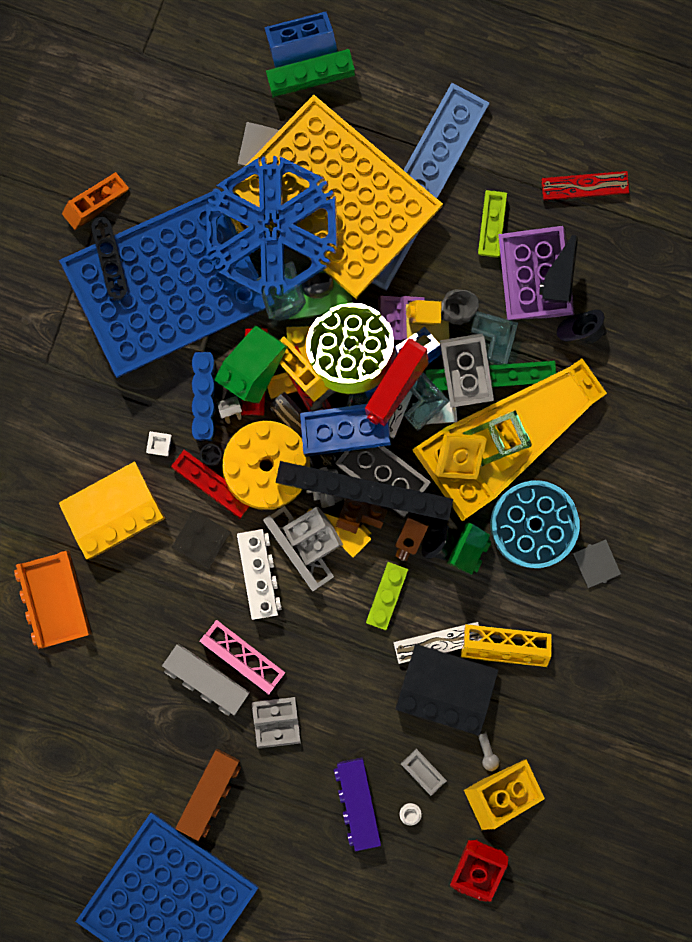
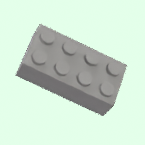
[335,446,431,517]

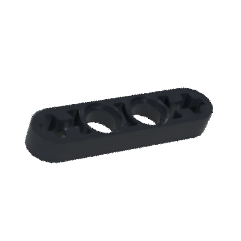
[91,217,127,301]

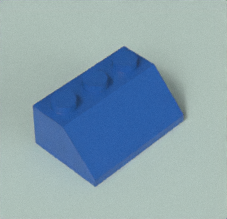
[264,11,338,68]

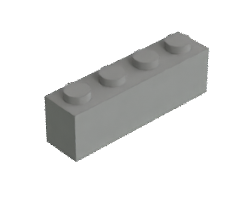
[162,644,250,716]

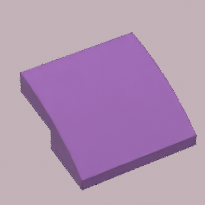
[378,296,424,341]

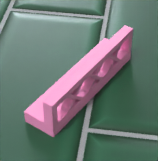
[200,620,285,694]

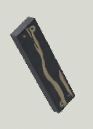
[268,391,341,469]

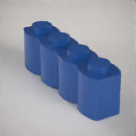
[192,352,216,441]

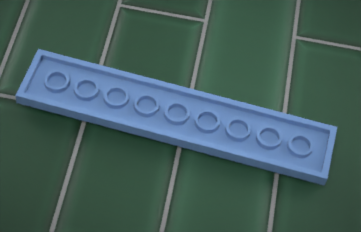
[371,83,489,291]

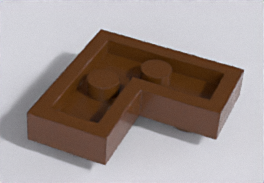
[335,499,388,534]

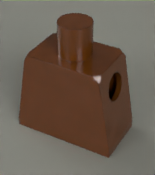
[395,513,431,561]

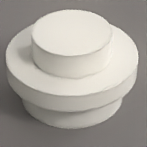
[400,803,421,825]

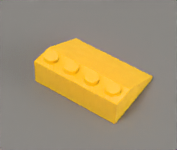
[59,462,165,560]

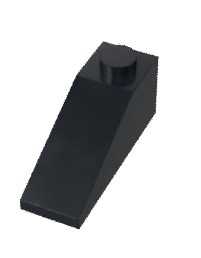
[539,235,578,304]

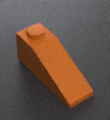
[62,172,129,230]

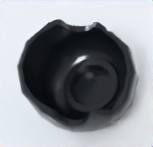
[301,273,334,299]

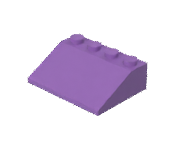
[498,226,574,320]

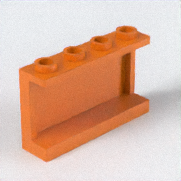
[14,551,92,649]

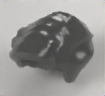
[441,289,479,325]

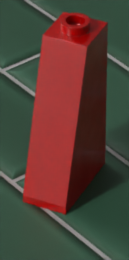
[365,338,429,426]

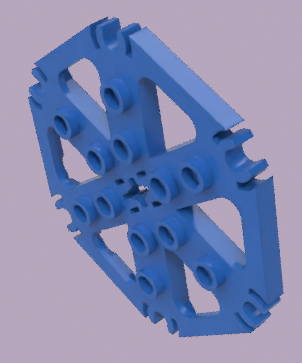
[206,156,338,296]

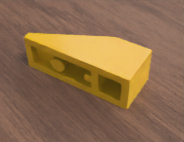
[279,337,329,402]
[307,509,371,558]

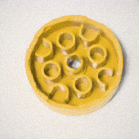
[223,421,310,510]

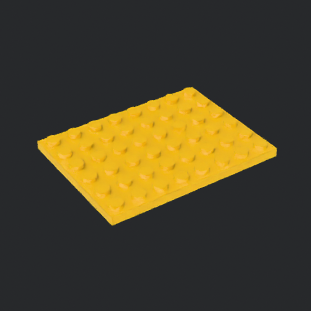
[233,95,443,299]

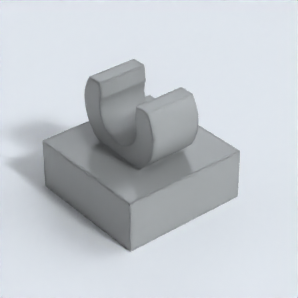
[217,396,242,424]

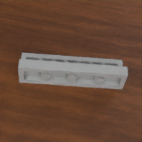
[263,506,334,591]

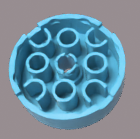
[490,481,580,568]

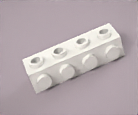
[237,529,282,620]

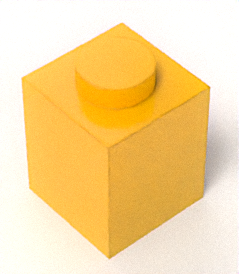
[406,300,441,325]

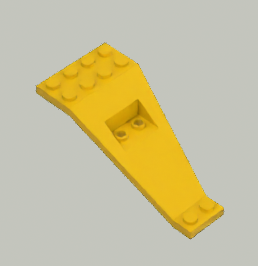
[413,359,607,521]

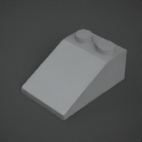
[439,334,494,407]

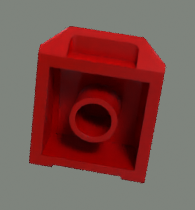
[450,840,509,902]

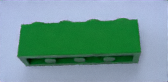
[266,49,355,97]

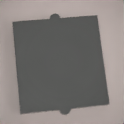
[573,539,621,588]

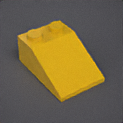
[464,759,545,830]

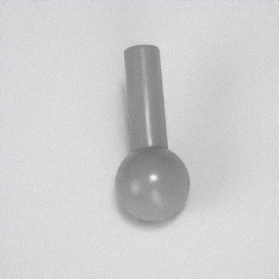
[479,731,500,771]

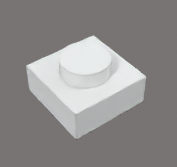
[146,431,172,456]

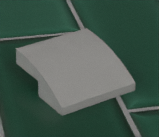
[238,122,279,166]
[283,507,343,565]
[252,697,301,749]

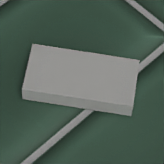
[401,749,447,796]

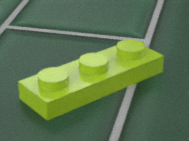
[478,190,507,258]
[366,562,408,630]

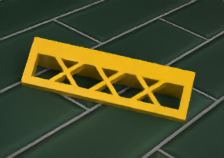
[461,624,551,667]

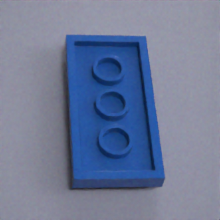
[300,404,391,457]

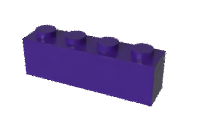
[334,757,381,851]

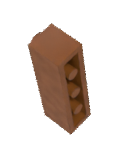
[175,749,241,841]

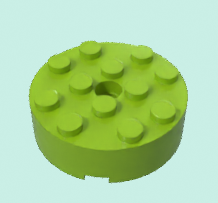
[306,303,396,394]

